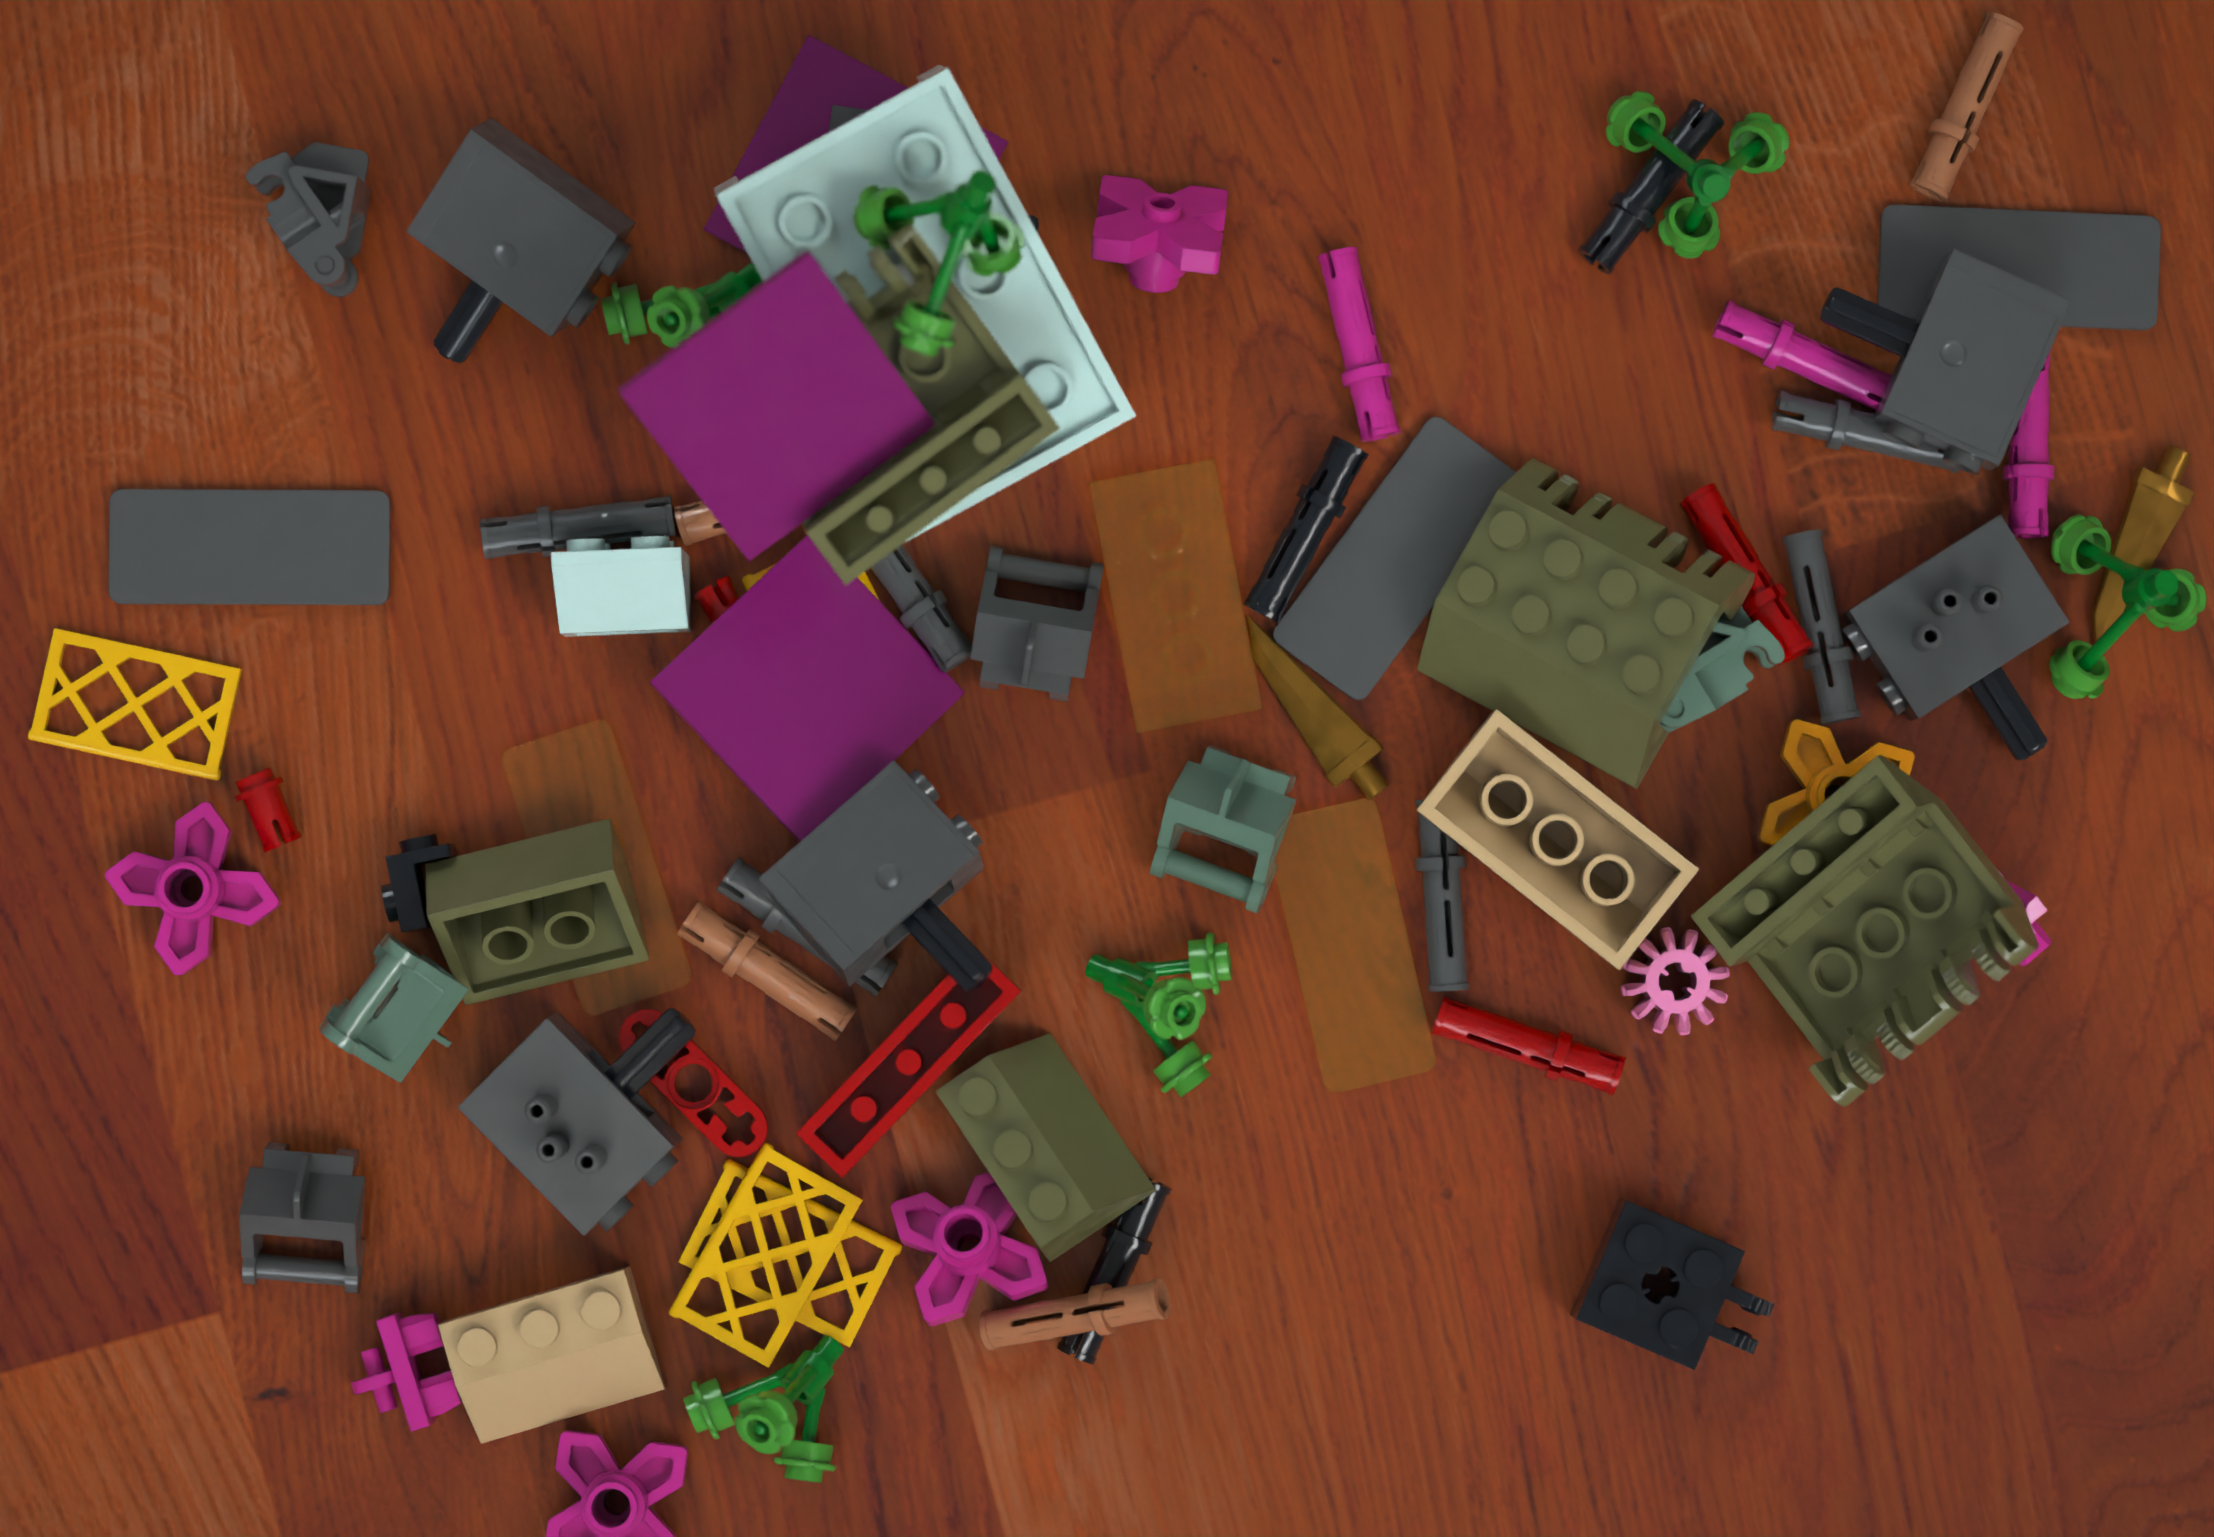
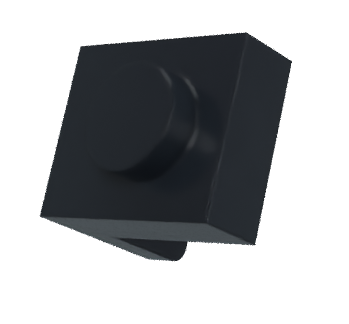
[381,834,457,932]

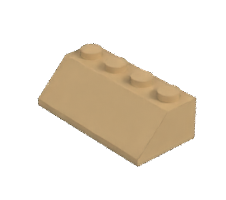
[1416,709,1699,970]

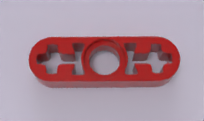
[619,1009,769,1157]

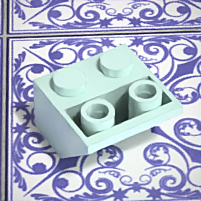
[551,536,693,637]

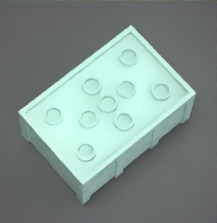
[713,65,1136,542]

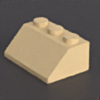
[438,1266,666,1444]

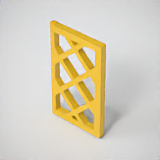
[28,628,242,781]
[668,1142,863,1368]
[679,1159,902,1348]

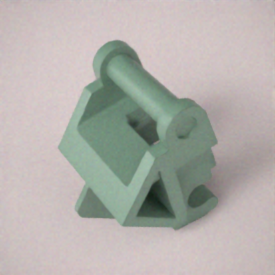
[1660,606,1785,733]
[1150,745,1297,914]
[319,932,469,1083]

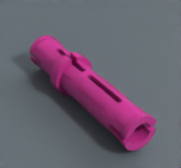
[1317,247,1401,442]
[1712,299,1892,410]
[2003,350,2055,539]

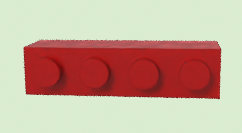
[796,947,1022,1178]

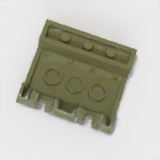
[802,223,1060,585]
[1417,458,1755,789]
[1691,755,2039,1107]

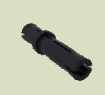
[1578,99,1725,275]
[1243,435,1369,623]
[1057,1177,1172,1364]

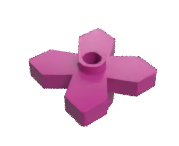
[1091,175,1228,293]
[105,802,282,975]
[891,1172,1049,1327]
[546,1429,689,1537]

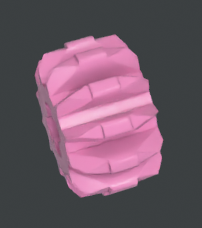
[1620,927,1730,1035]

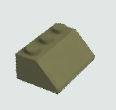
[425,818,650,1005]
[935,1033,1157,1262]

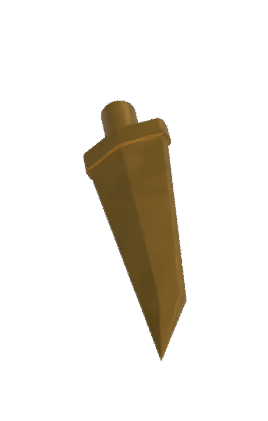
[2092,445,2195,642]
[1247,614,1389,801]

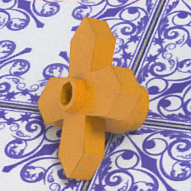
[1757,719,1915,846]

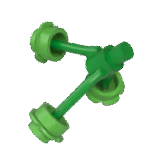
[1605,91,1790,259]
[853,171,1025,356]
[600,263,763,348]
[2049,514,2207,699]
[1085,933,1232,1098]
[683,1335,844,1483]

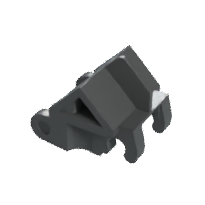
[246,142,372,297]
[970,545,1104,702]
[239,1142,366,1294]

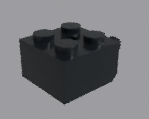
[1570,1197,1774,1370]

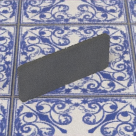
[1877,204,2161,331]
[1273,417,1516,700]
[109,489,391,605]

